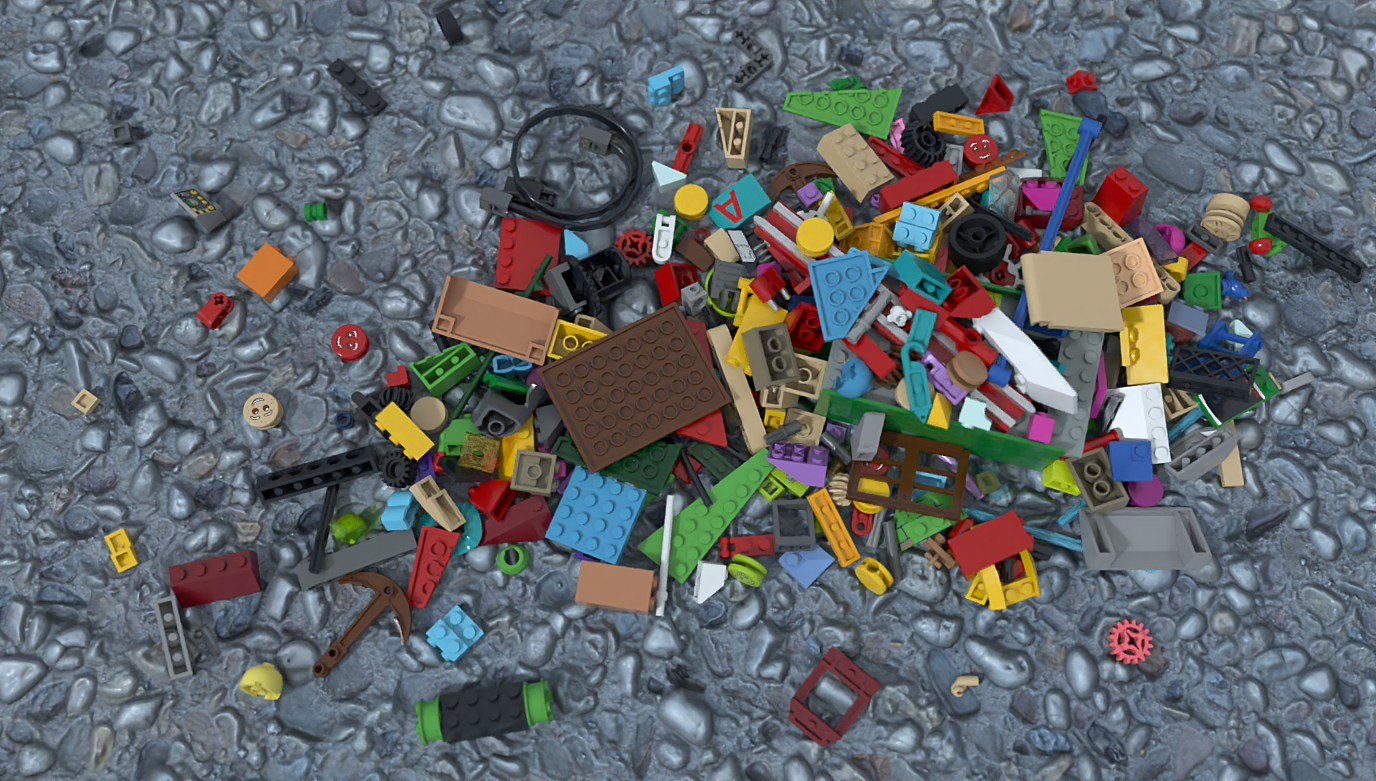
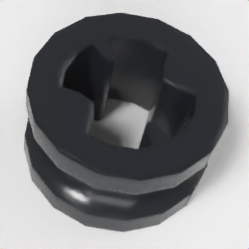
[671,663,690,684]

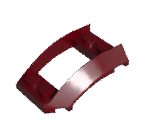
[1003,177,1084,232]
[788,646,881,747]

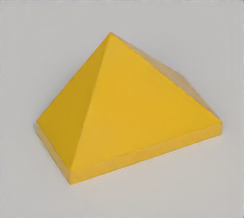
[927,392,953,429]

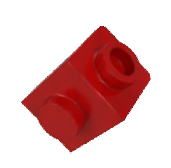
[1066,70,1098,94]

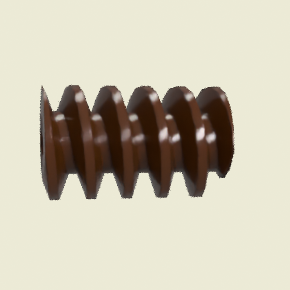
[873,346,917,390]

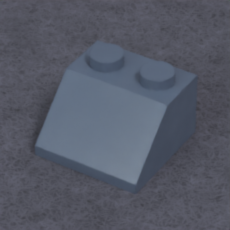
[1164,297,1209,337]

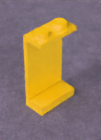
[722,294,788,376]

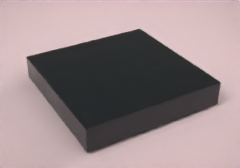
[438,456,491,483]

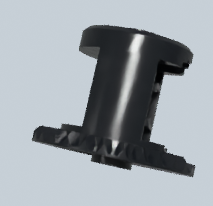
[560,246,633,318]

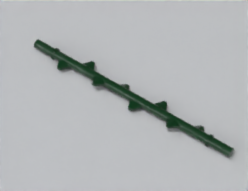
[450,254,553,419]

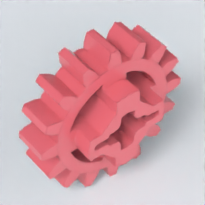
[1106,619,1153,664]

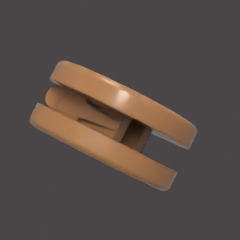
[946,351,988,391]

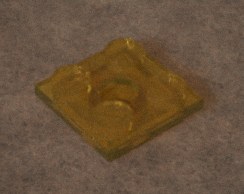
[458,432,501,473]

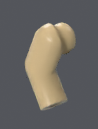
[951,676,979,697]

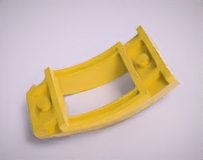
[970,522,1041,610]

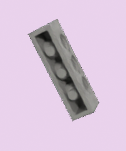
[153,595,193,683]

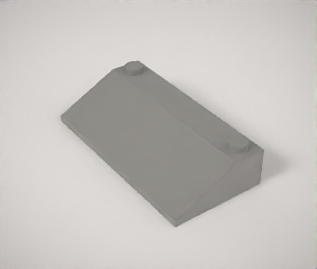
[1078,507,1212,570]

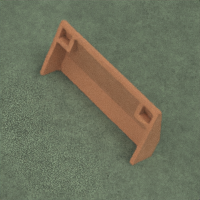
[431,275,562,366]

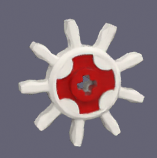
[975,244,1025,289]

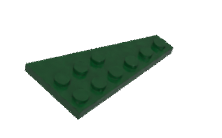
[551,436,683,498]

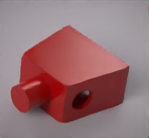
[468,479,518,523]

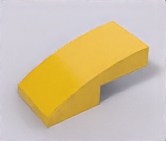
[104,528,139,573]

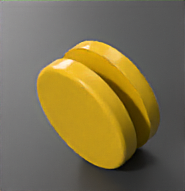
[674,184,708,221]
[796,217,834,257]
[853,478,890,514]
[855,557,893,595]

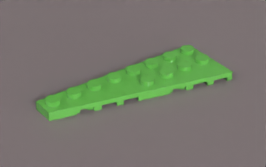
[636,448,775,584]

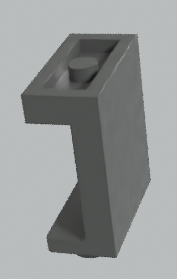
[542,262,587,318]

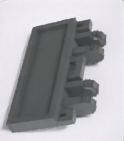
[710,260,788,312]

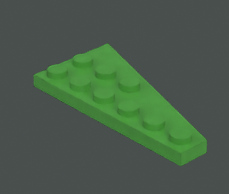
[782,88,902,141]
[1039,109,1090,186]

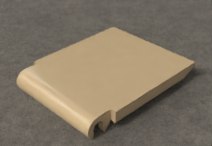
[1020,250,1124,332]

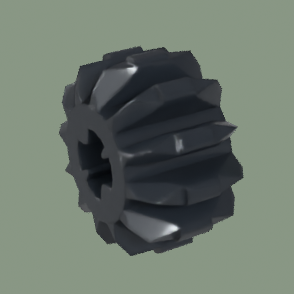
[379,386,413,412]

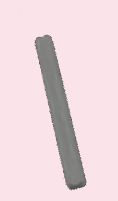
[866,455,900,549]

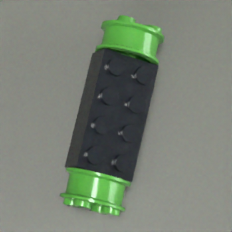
[415,678,554,746]

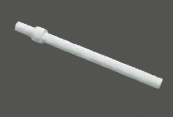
[655,495,675,616]

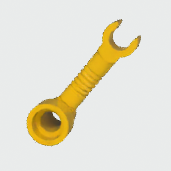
[733,277,756,327]

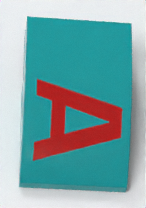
[707,173,772,232]

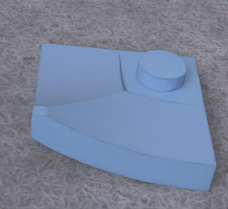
[776,533,835,590]

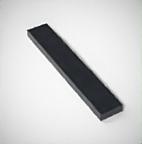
[1263,212,1365,284]

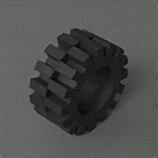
[379,452,418,488]

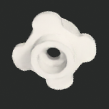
[887,305,912,326]

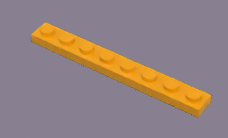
[872,166,1008,229]

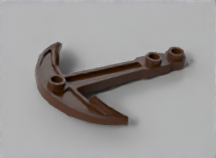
[765,161,840,247]
[312,572,413,678]

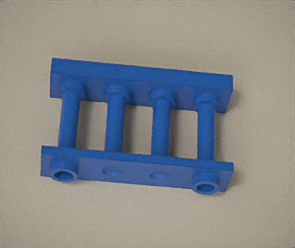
[1177,320,1264,399]

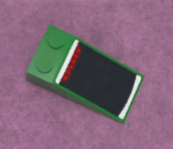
[1193,364,1280,430]

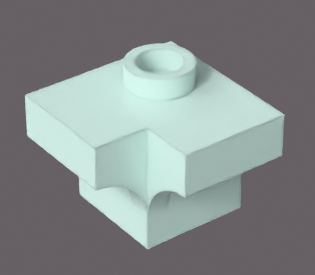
[958,395,992,431]

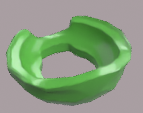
[497,544,529,575]

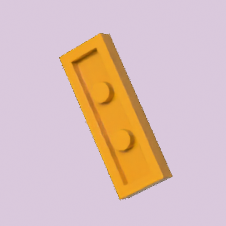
[933,111,985,137]

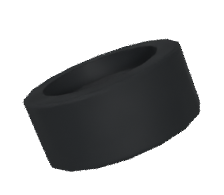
[435,8,464,46]

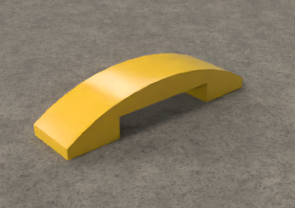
[818,190,855,241]

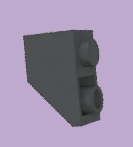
[533,404,564,451]

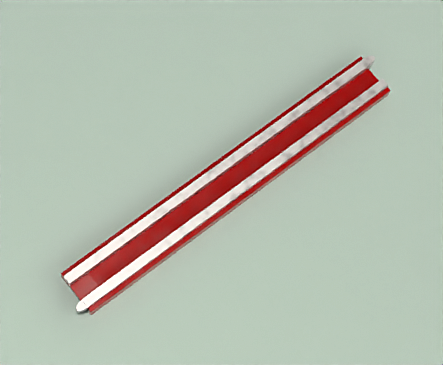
[753,200,1036,434]

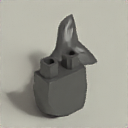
[471,383,549,438]

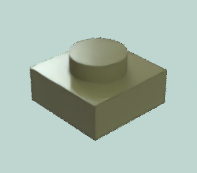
[973,470,1002,495]

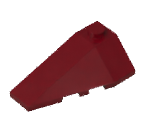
[478,495,553,546]

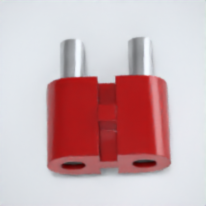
[749,265,792,312]

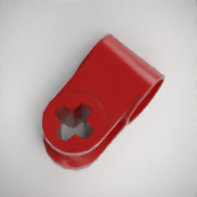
[196,292,234,330]

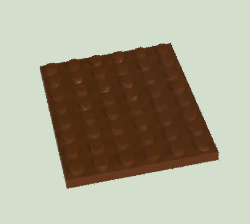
[536,302,731,475]

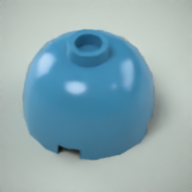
[833,357,872,398]

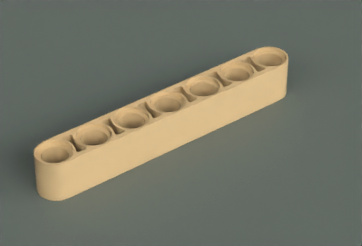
[1080,202,1181,304]
[706,324,770,456]

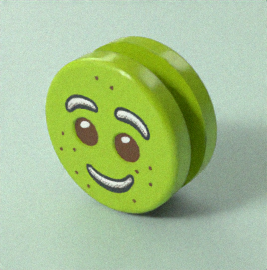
[727,554,767,587]

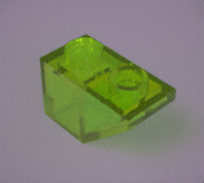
[329,511,370,545]

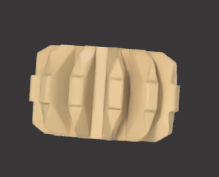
[827,473,852,507]

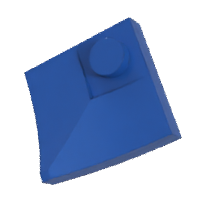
[1108,441,1153,482]

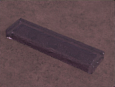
[1127,214,1179,266]

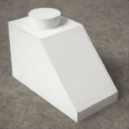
[693,560,728,604]

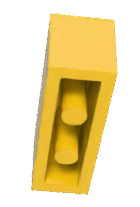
[374,401,434,460]

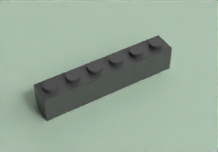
[295,526,419,592]

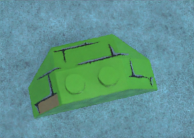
[893,491,969,553]

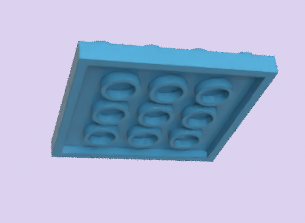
[545,466,648,566]

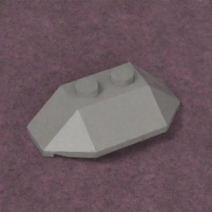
[1163,425,1240,481]

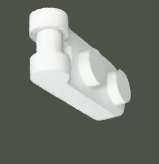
[652,214,676,264]

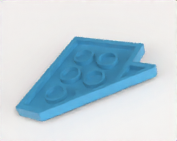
[807,250,889,342]

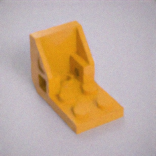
[839,222,899,259]

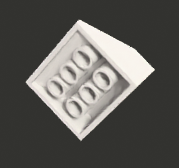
[1099,383,1171,464]

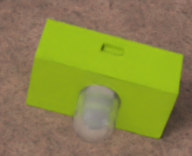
[770,467,810,498]

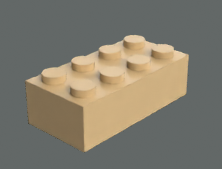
[816,123,895,203]

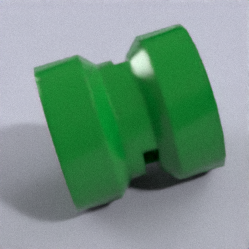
[304,202,328,222]

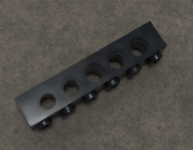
[255,444,379,505]

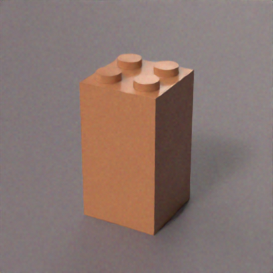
[575,560,658,616]

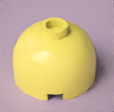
[239,663,283,700]

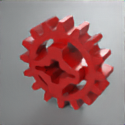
[615,228,653,268]

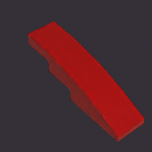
[839,325,897,379]

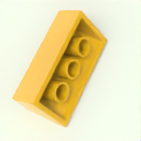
[546,319,609,359]
[497,410,537,483]

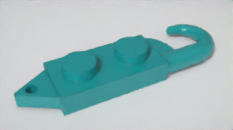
[901,341,932,424]

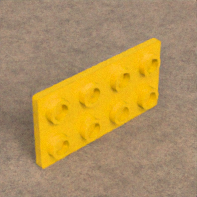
[1120,304,1169,385]

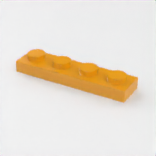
[806,487,861,567]

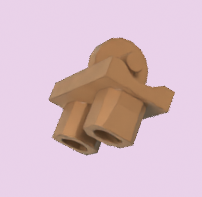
[923,533,956,569]

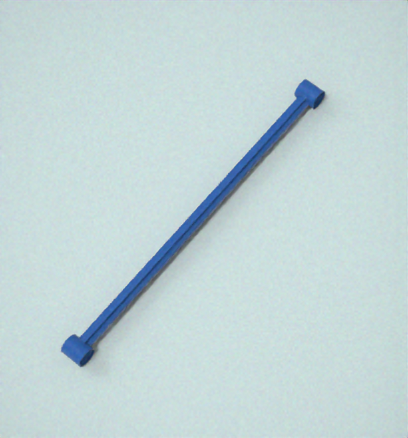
[986,117,1103,387]

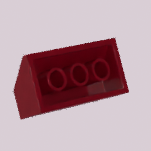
[169,550,262,609]

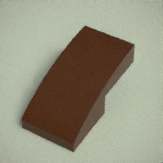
[673,235,715,273]

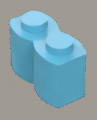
[381,490,420,531]

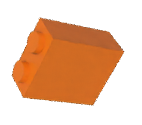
[236,243,299,304]

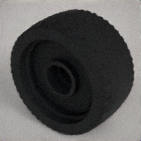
[948,213,1007,274]

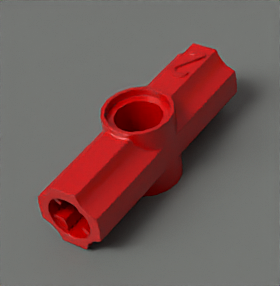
[671,123,704,174]
[938,316,999,368]

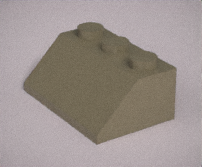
[741,323,801,391]
[1065,447,1129,514]

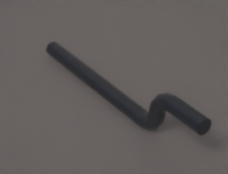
[668,433,713,507]

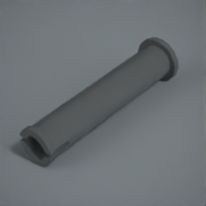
[880,520,904,582]

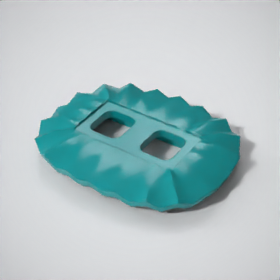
[417,502,482,557]

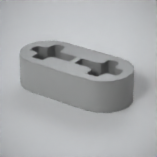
[1279,371,1316,394]

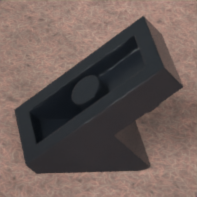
[1093,394,1124,434]

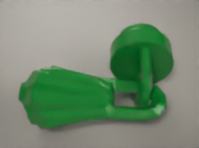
[830,76,867,91]

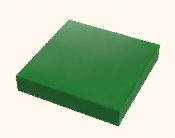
[1181,272,1222,310]

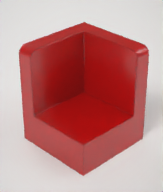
[385,365,412,389]

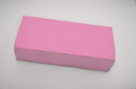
[888,118,908,156]

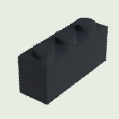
[909,83,969,125]

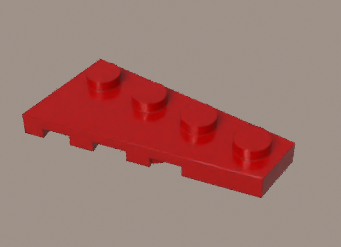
[407,525,462,609]

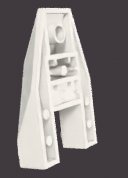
[972,307,1077,415]

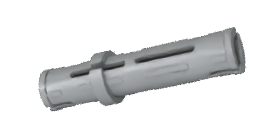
[845,290,893,344]

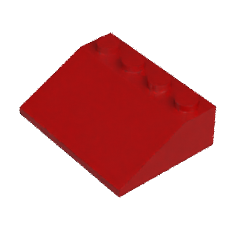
[494,218,562,297]

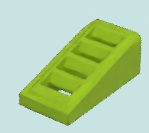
[757,474,786,505]

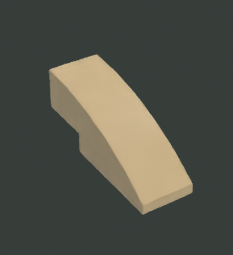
[409,475,467,532]

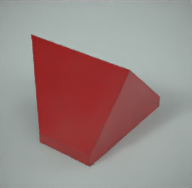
[975,74,1015,115]

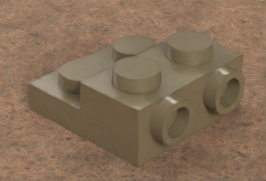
[510,449,560,497]

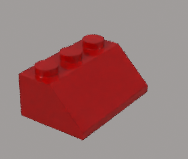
[942,265,997,318]

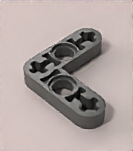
[731,28,773,91]

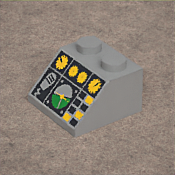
[170,187,225,233]

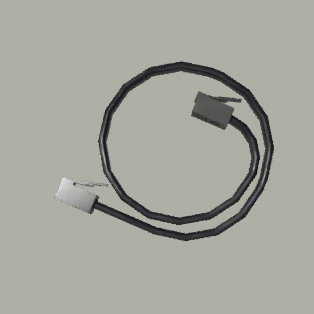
[479,104,644,232]

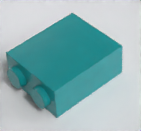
[893,249,952,305]

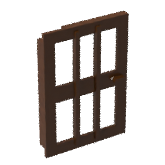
[845,430,970,522]

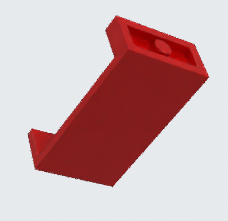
[947,510,1035,582]

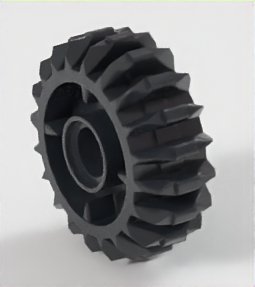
[899,119,948,168]

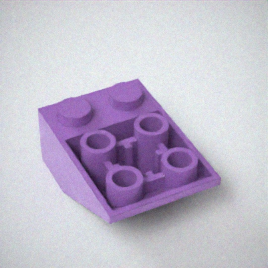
[767,440,829,488]

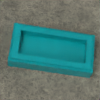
[906,308,937,352]

